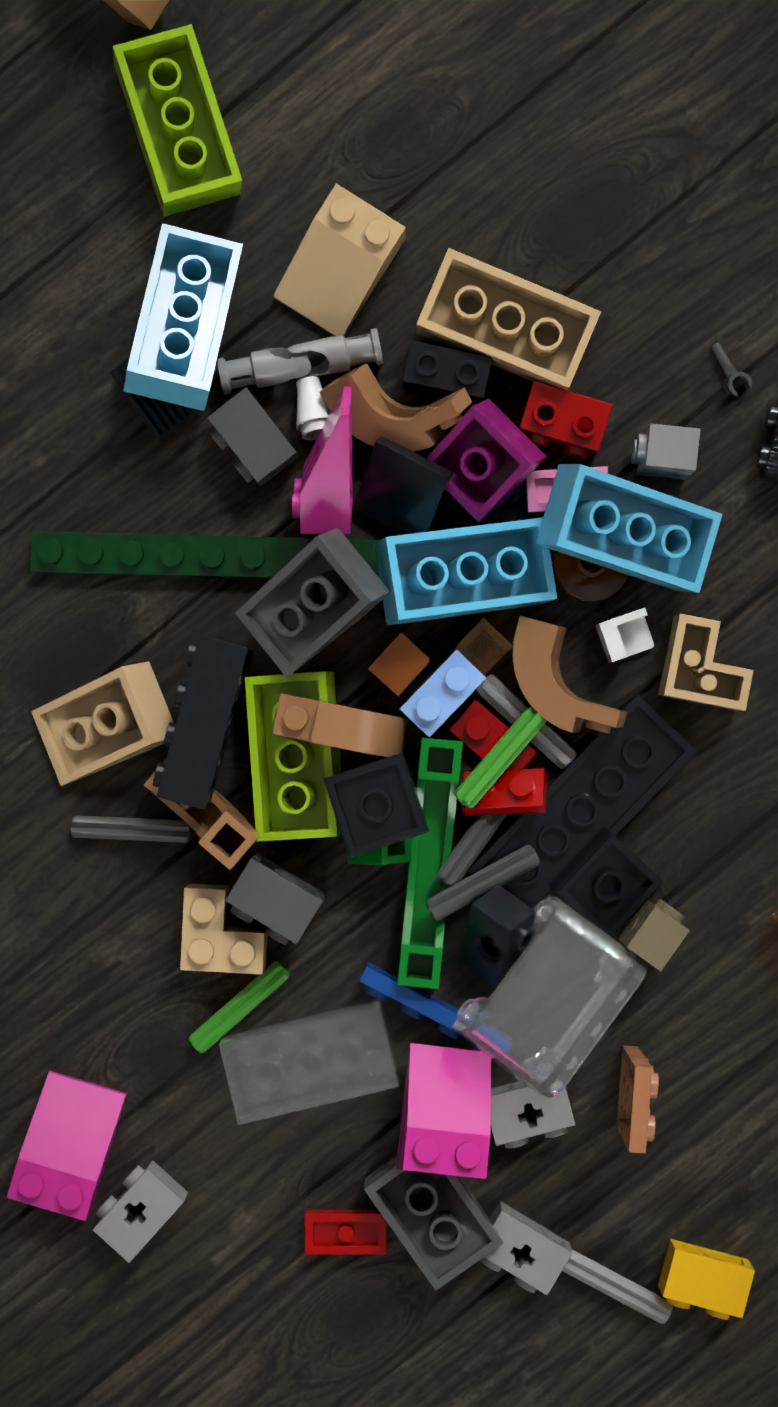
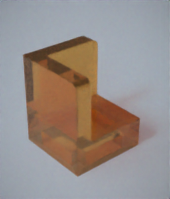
[454,618,513,675]

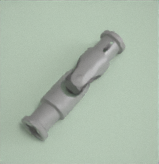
[217,328,384,395]

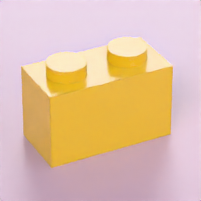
[658,1239,755,1320]

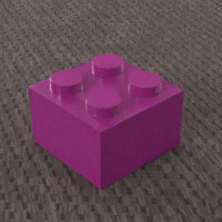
[426,399,547,522]

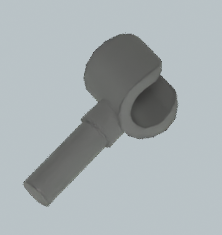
[710,342,752,396]

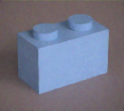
[400,650,486,737]

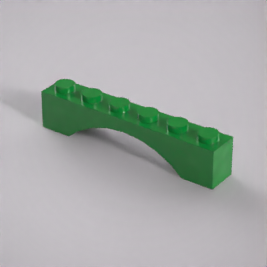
[398,737,463,989]

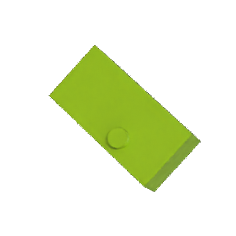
[113,24,242,217]
[245,671,342,842]

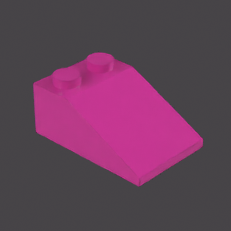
[292,387,353,534]
[396,1043,491,1179]
[7,1071,127,1221]

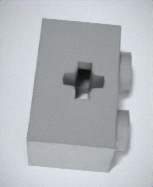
[631,423,701,480]
[491,1070,576,1148]
[93,1160,188,1263]
[480,1201,572,1295]

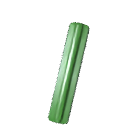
[454,706,546,809]
[189,961,289,1053]

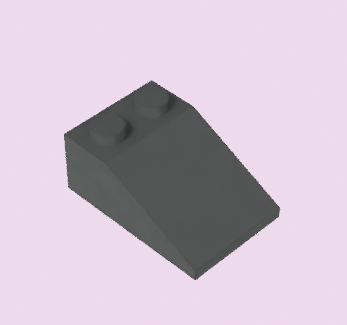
[235,528,390,678]
[364,1155,503,1291]

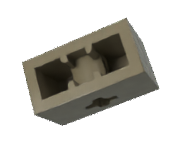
[618,898,690,971]

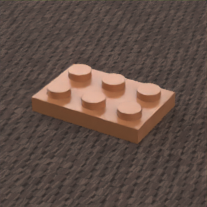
[616,1045,659,1154]

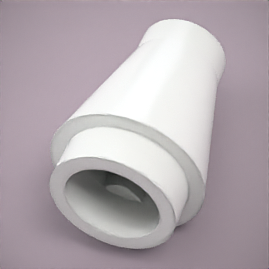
[296,376,331,440]

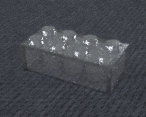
[219,999,399,1125]

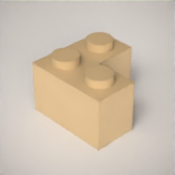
[658,614,754,711]
[180,884,268,974]

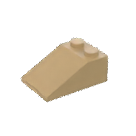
[273,183,406,336]
[31,661,174,786]

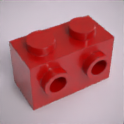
[519,381,613,460]

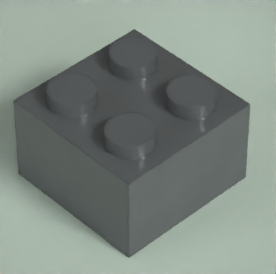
[225,852,326,945]

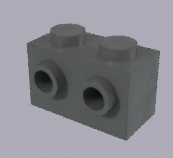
[207,387,299,487]

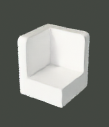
[595,608,654,663]

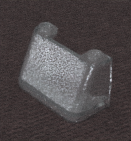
[452,895,647,1098]

